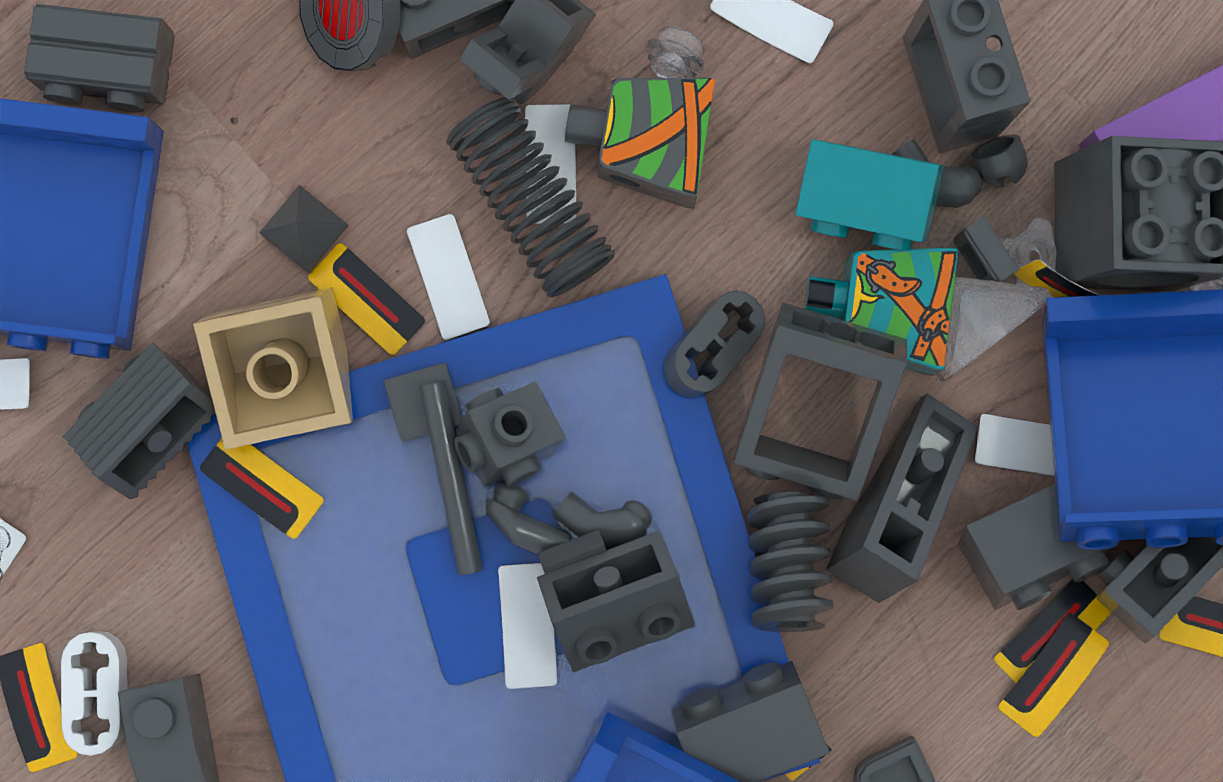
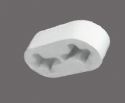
[61,631,128,756]

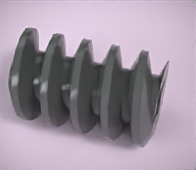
[748,492,833,632]

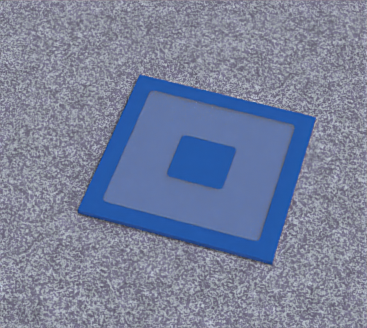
[187,274,821,782]

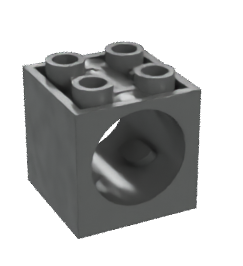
[1054,136,1223,291]

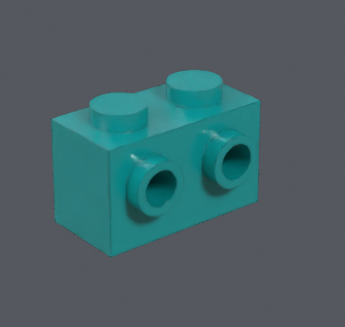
[795,139,945,251]

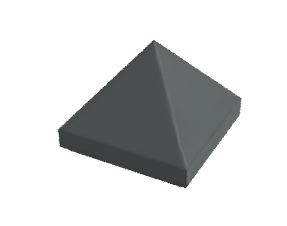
[259,185,349,273]

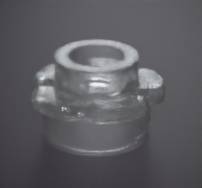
[645,26,705,78]

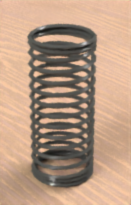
[446,97,615,298]

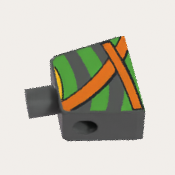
[565,77,715,209]

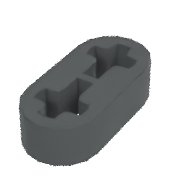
[663,290,765,398]

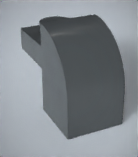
[459,0,596,105]

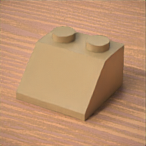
[193,287,353,450]

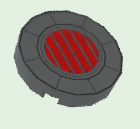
[299,0,401,72]

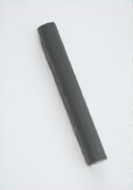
[419,380,483,575]

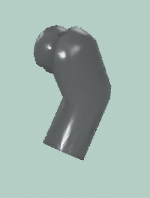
[891,140,983,208]
[486,480,570,555]
[552,491,652,550]

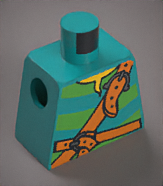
[804,248,958,376]

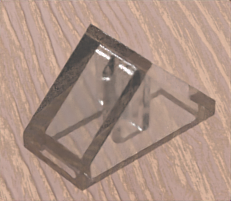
[936,276,1054,382]

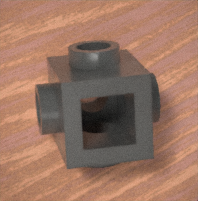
[455,381,566,488]

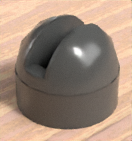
[972,134,1028,188]

